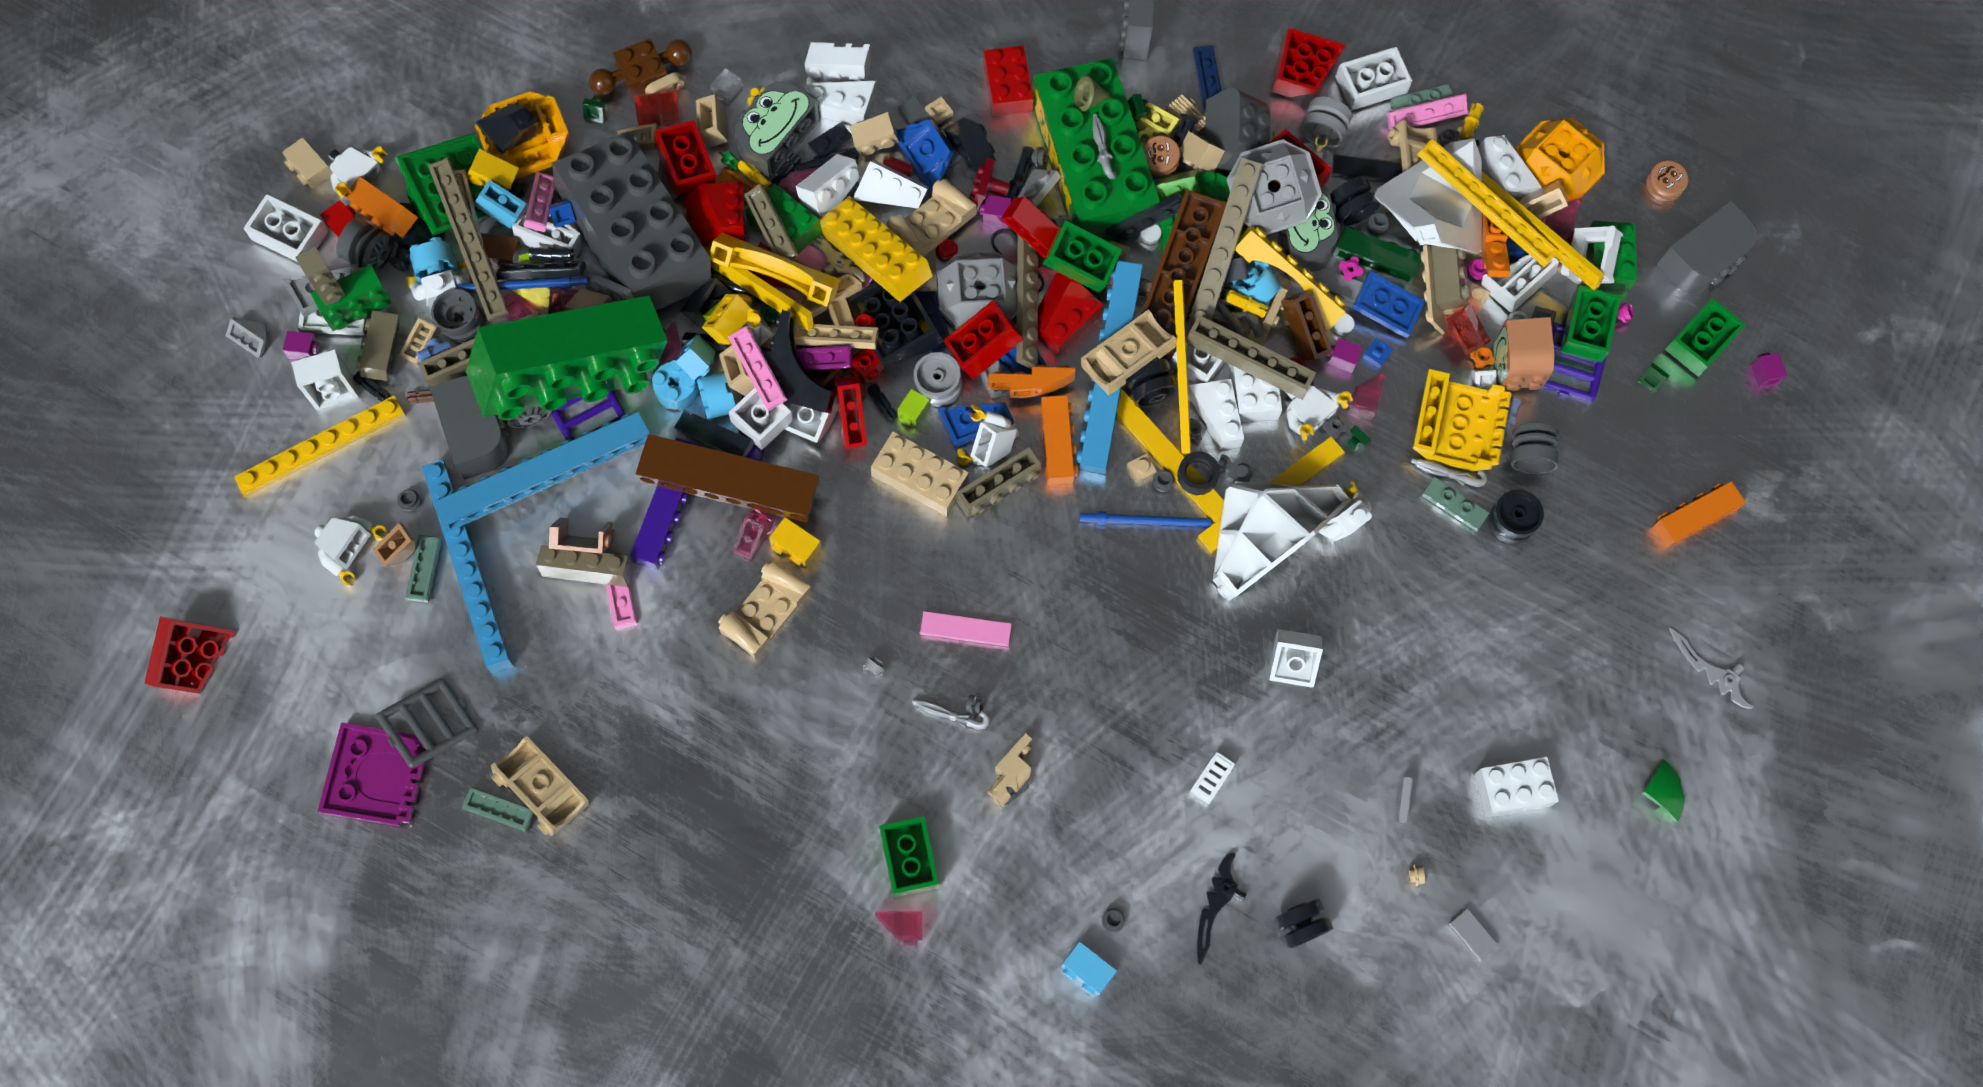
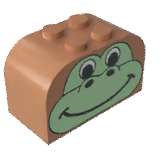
[1492,317,1554,391]

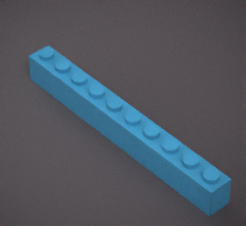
[1077,261,1143,474]
[433,412,650,533]
[422,459,513,674]

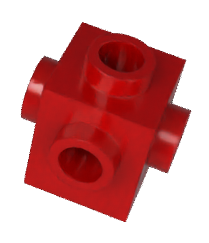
[850,349,884,385]

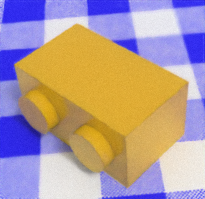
[467,149,519,191]
[702,294,751,345]
[769,517,822,568]

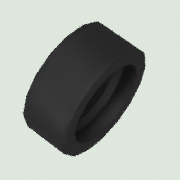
[1177,451,1220,495]

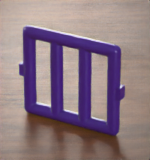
[1543,322,1607,402]
[551,391,626,441]

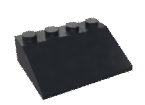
[846,282,944,366]

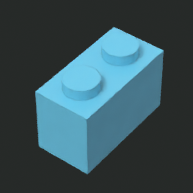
[474,179,527,229]
[675,334,716,380]
[1061,942,1117,996]

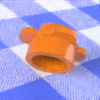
[1470,346,1495,369]

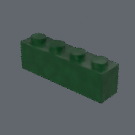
[1333,226,1422,285]

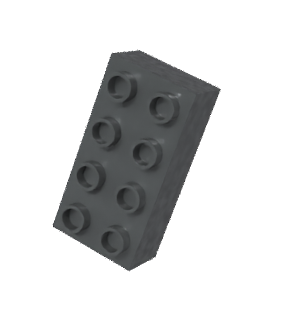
[552,131,711,311]

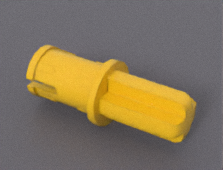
[1460,103,1484,140]
[737,160,773,191]
[1226,290,1269,318]

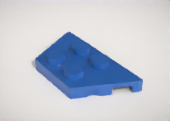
[896,119,954,193]

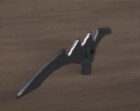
[1197,853,1247,965]

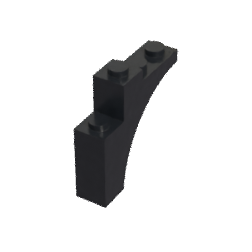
[762,310,836,414]

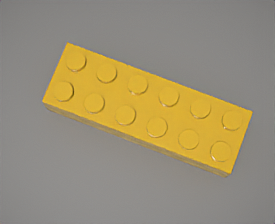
[819,196,933,302]

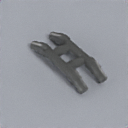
[1217,286,1263,338]

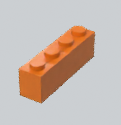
[344,176,418,238]
[1040,396,1078,486]
[1653,481,1746,548]

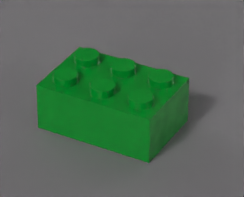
[745,184,822,254]
[1042,220,1122,293]
[1587,220,1637,291]
[311,264,392,331]
[1560,285,1621,363]
[1665,298,1746,377]
[879,816,939,898]

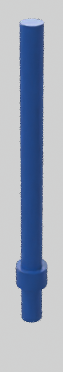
[458,277,589,292]
[1080,511,1211,527]

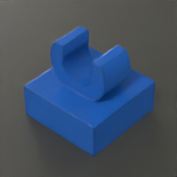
[548,200,576,228]
[1363,338,1393,368]

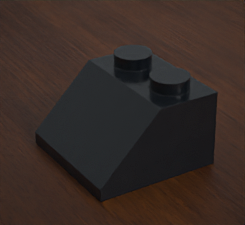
[392,202,445,251]

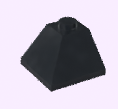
[476,104,538,154]
[680,278,733,328]

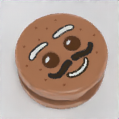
[1143,136,1180,178]
[1646,160,1689,202]

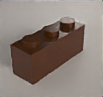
[1281,292,1332,360]

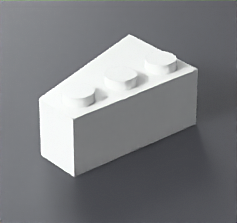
[805,42,871,82]
[807,81,876,125]
[1477,135,1542,201]
[795,154,860,219]
[853,159,929,208]
[512,199,582,257]
[1481,255,1559,313]
[1188,379,1244,451]

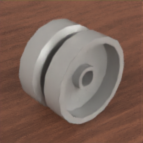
[1300,97,1353,148]
[913,352,963,407]

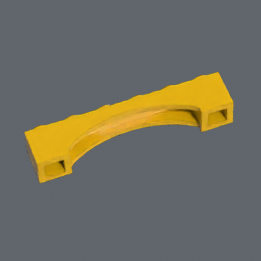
[1235,225,1346,331]
[709,233,840,307]

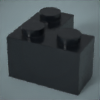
[943,117,996,173]

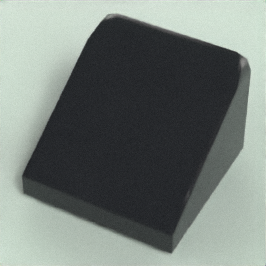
[1225,256,1249,282]

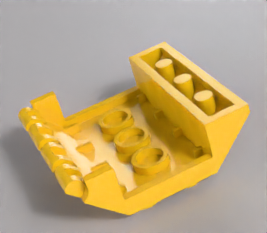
[1413,369,1512,471]

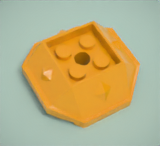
[474,92,569,178]
[1515,117,1605,203]

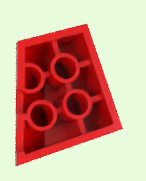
[1271,28,1346,97]
[682,182,746,247]
[1038,272,1103,356]
[144,616,236,694]

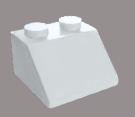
[785,402,838,443]
[1269,629,1323,687]

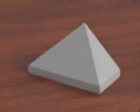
[226,317,267,358]

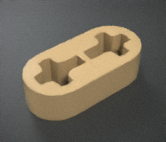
[645,72,684,102]

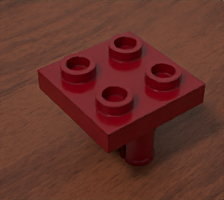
[969,157,1010,214]

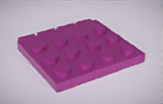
[317,722,426,827]

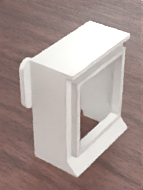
[1561,226,1623,284]

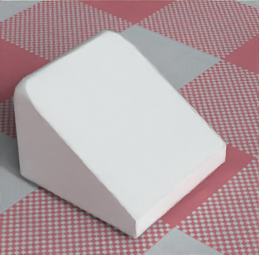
[1472,368,1497,390]

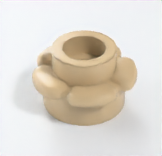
[1408,864,1425,887]

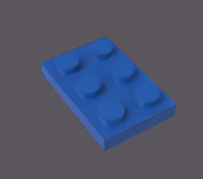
[1352,271,1425,338]

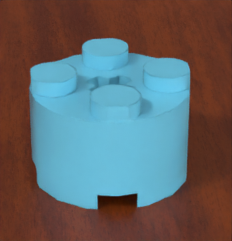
[410,237,458,283]
[1232,260,1282,305]
[652,360,698,411]
[696,371,736,419]

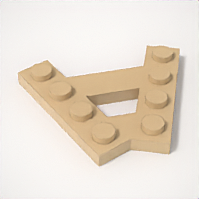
[780,273,879,349]

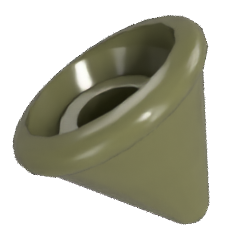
[1074,75,1110,111]

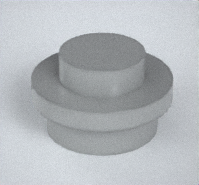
[864,656,885,676]

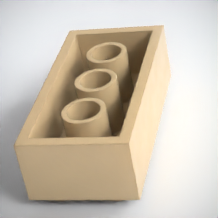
[871,432,969,517]

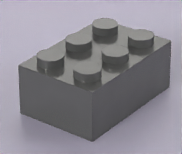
[1119,0,1154,60]

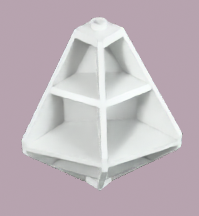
[1374,138,1482,254]
[1213,481,1351,601]

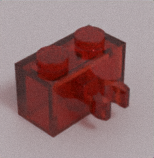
[634,92,680,127]
[1442,304,1491,355]

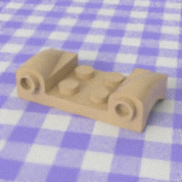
[1388,120,1437,172]
[887,179,977,257]
[1081,310,1176,395]
[718,560,811,659]
[491,736,589,836]

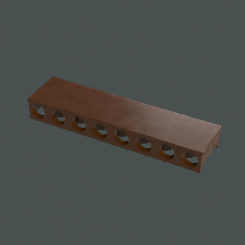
[1141,189,1227,364]
[635,434,819,523]

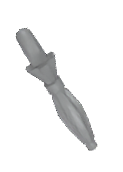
[1093,114,1117,179]
[1411,458,1487,487]
[912,698,990,730]

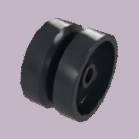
[1330,176,1381,228]
[1126,359,1179,408]
[1488,490,1544,544]
[1273,898,1334,950]

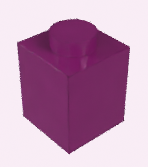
[980,195,1011,226]
[283,331,320,360]
[1327,338,1363,373]
[1751,352,1787,388]

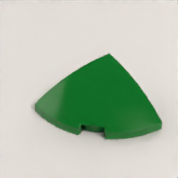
[1642,759,1685,822]

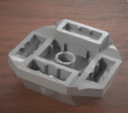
[1226,139,1322,235]
[936,252,1017,330]

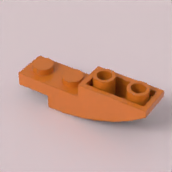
[1481,213,1511,278]
[988,365,1075,398]

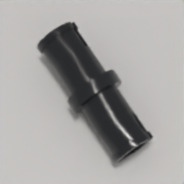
[528,246,574,262]

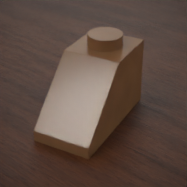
[373,522,415,567]

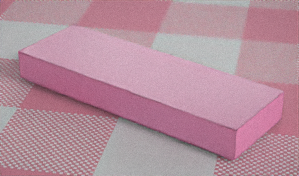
[606,585,637,629]

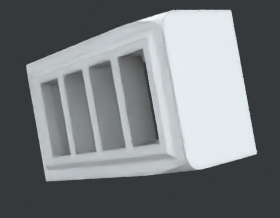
[1190,752,1235,804]

